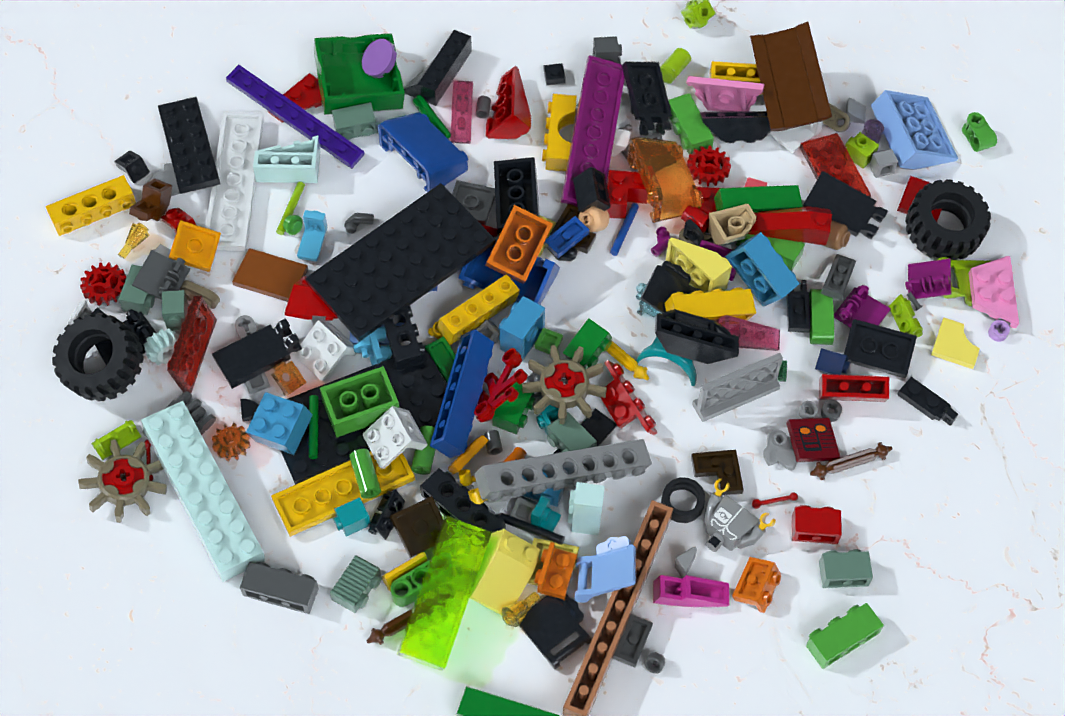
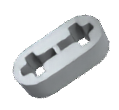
[235,315,258,339]

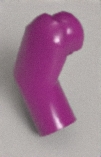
[651,226,670,257]

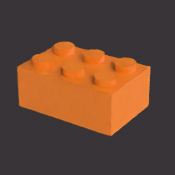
[485,205,553,284]

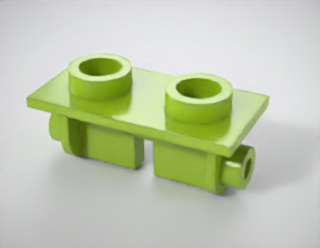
[888,294,923,338]
[91,420,142,461]

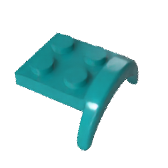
[636,336,697,386]

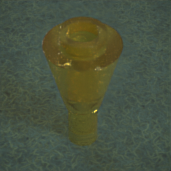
[118,223,150,259]
[502,592,540,627]

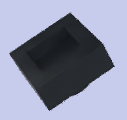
[543,63,566,85]

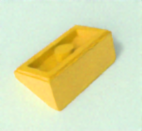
[382,552,428,592]

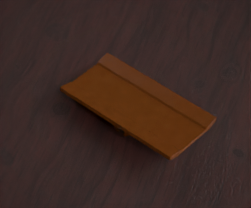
[750,21,832,131]

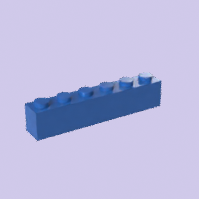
[430,329,494,458]

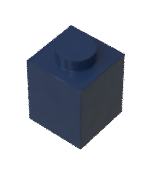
[815,348,851,375]

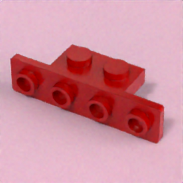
[600,360,658,435]

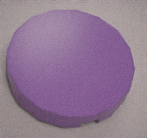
[362,39,397,78]

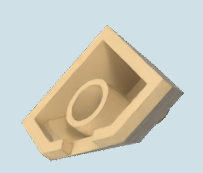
[708,204,756,245]

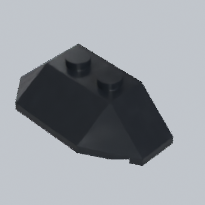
[700,111,771,143]
[655,309,739,364]

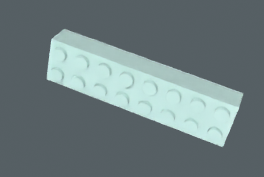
[141,401,265,582]

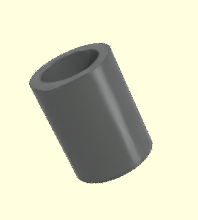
[475,96,491,118]
[484,430,503,455]

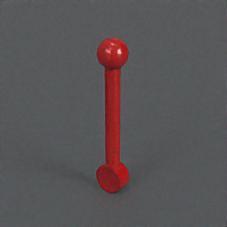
[144,439,154,481]
[752,492,798,509]

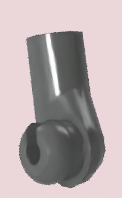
[344,213,374,234]

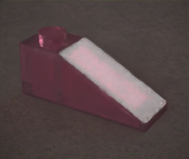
[451,81,474,144]
[715,315,780,351]

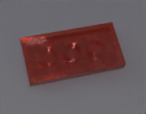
[800,133,871,197]
[167,296,217,393]

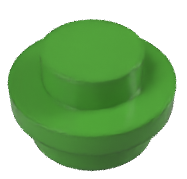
[283,215,303,235]

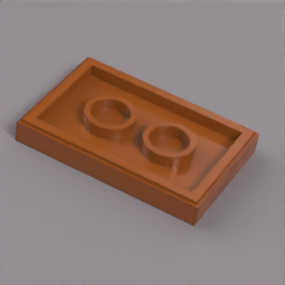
[232,248,308,302]

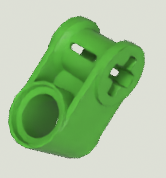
[962,112,997,152]

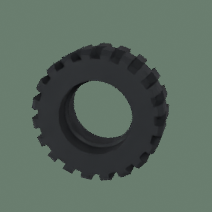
[905,179,991,260]
[52,313,144,402]

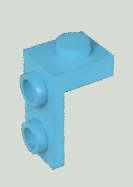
[297,210,328,262]

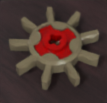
[522,345,606,425]
[78,440,167,523]

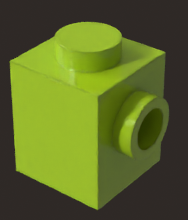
[844,132,879,169]

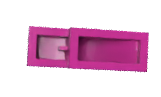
[653,575,730,607]

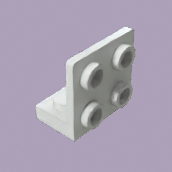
[769,121,823,153]
[294,320,357,380]
[363,406,428,469]

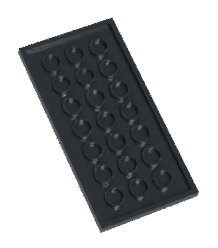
[305,183,495,342]
[280,345,447,485]

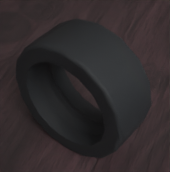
[661,477,705,523]

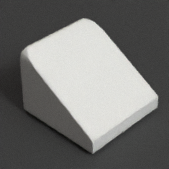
[611,129,631,157]
[68,299,91,325]

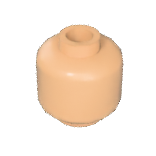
[579,206,610,232]

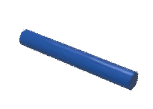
[610,203,639,256]

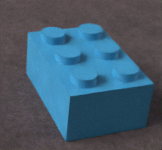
[725,232,800,307]

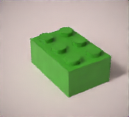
[320,366,399,437]

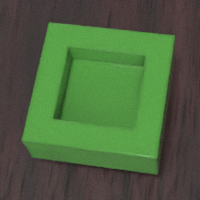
[535,327,563,355]

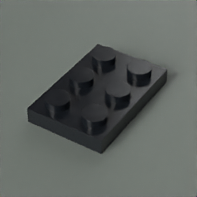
[844,319,917,378]

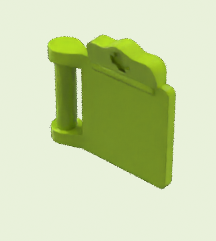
[937,257,991,306]

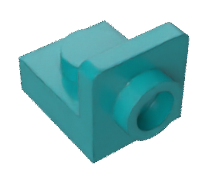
[536,405,567,434]
[531,495,561,532]

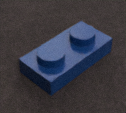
[544,216,589,258]

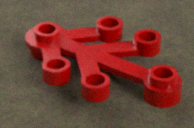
[474,348,528,423]

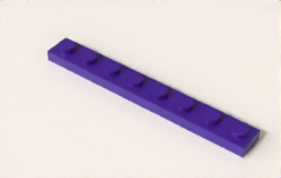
[226,64,365,169]

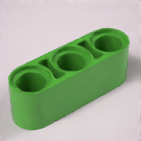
[809,288,834,345]
[391,554,453,607]

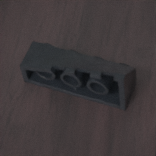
[404,29,472,106]

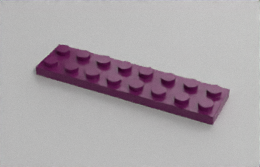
[561,55,625,207]

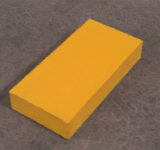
[447,435,489,475]

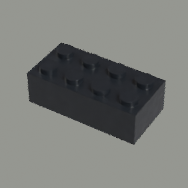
[494,157,540,237]

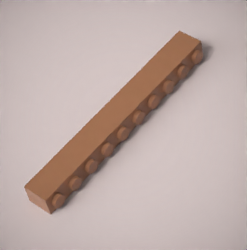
[562,500,674,716]

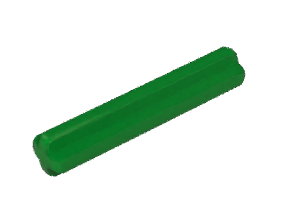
[413,95,451,139]

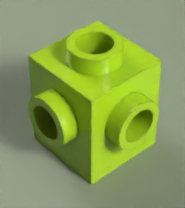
[681,0,716,28]

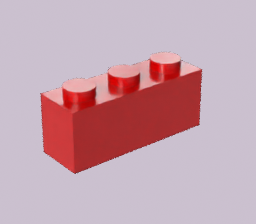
[819,374,890,402]

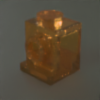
[271,360,307,396]

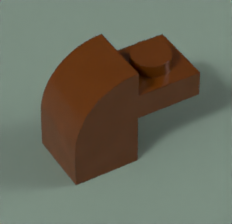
[129,178,172,221]

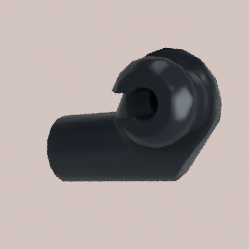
[546,247,578,262]

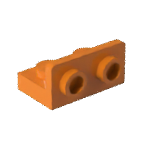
[534,542,577,600]
[732,557,781,613]

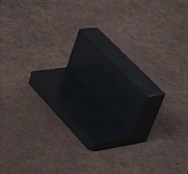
[573,166,611,213]

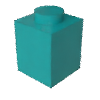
[333,497,370,537]

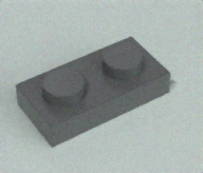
[613,614,653,668]

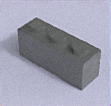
[240,562,319,614]

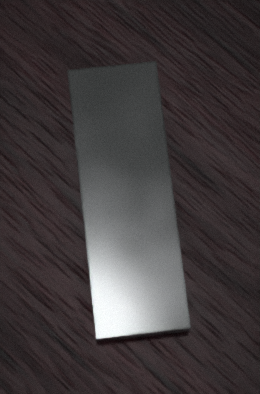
[821,254,856,301]

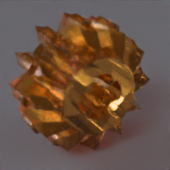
[212,423,251,462]

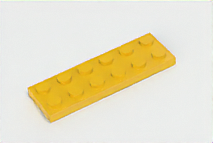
[271,451,415,537]

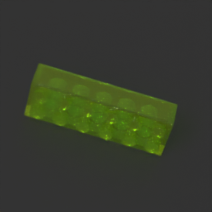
[396,516,492,671]

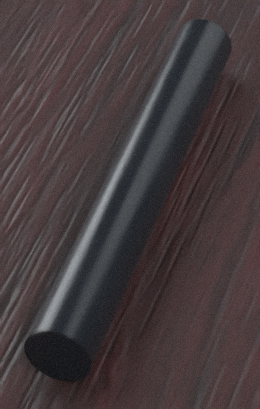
[500,513,565,545]

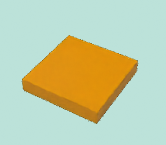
[169,220,221,272]

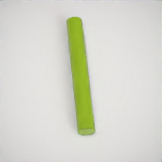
[276,182,305,235]

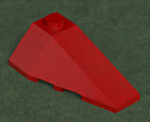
[485,65,531,139]
[748,206,832,246]
[285,276,338,321]

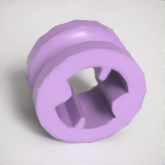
[988,320,1010,342]

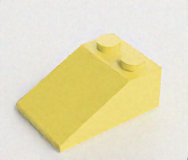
[665,237,732,293]
[468,529,541,617]

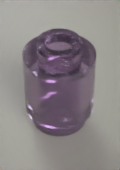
[862,119,884,144]

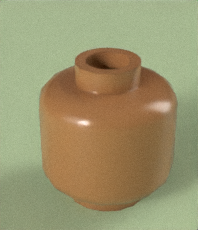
[822,220,850,250]

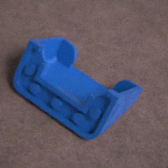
[378,112,468,192]
[458,239,561,305]

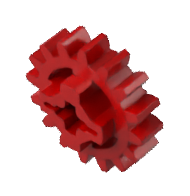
[686,145,731,187]
[80,262,127,306]

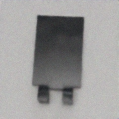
[622,61,672,136]
[803,170,888,239]
[212,318,302,389]

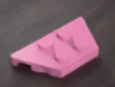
[686,76,764,112]
[969,256,1019,328]

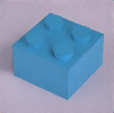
[499,296,545,361]
[246,392,312,455]

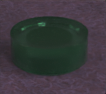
[777,360,787,382]

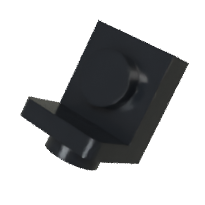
[114,150,150,183]

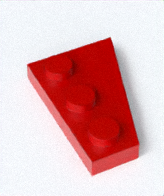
[268,73,322,123]

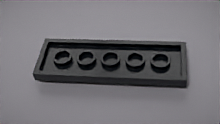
[158,96,221,194]

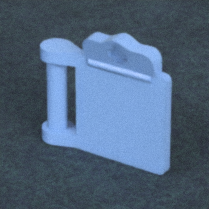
[575,536,636,603]

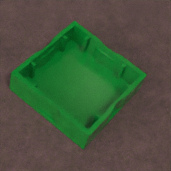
[314,33,405,115]

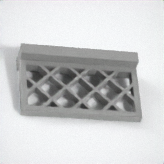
[692,353,783,422]

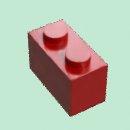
[791,505,842,544]

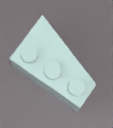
[253,136,321,183]
[568,482,605,536]

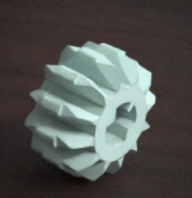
[144,328,183,365]

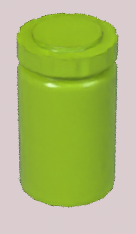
[660,47,691,84]

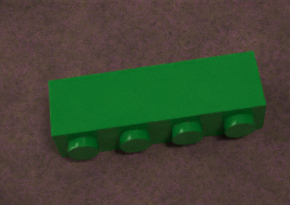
[714,185,803,213]
[457,686,560,716]

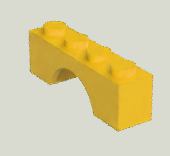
[542,94,577,171]

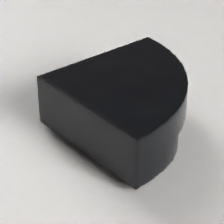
[683,219,704,246]
[240,399,259,422]

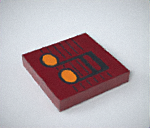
[786,418,840,462]

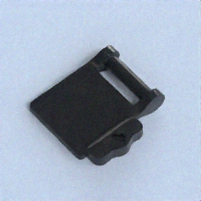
[641,261,705,313]
[516,593,592,670]

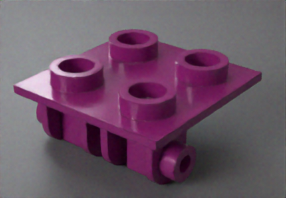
[905,258,951,300]
[834,285,891,328]

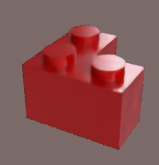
[607,170,650,219]

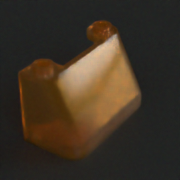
[627,137,703,223]

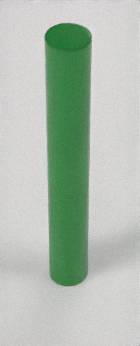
[309,395,318,459]

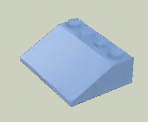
[871,90,958,170]

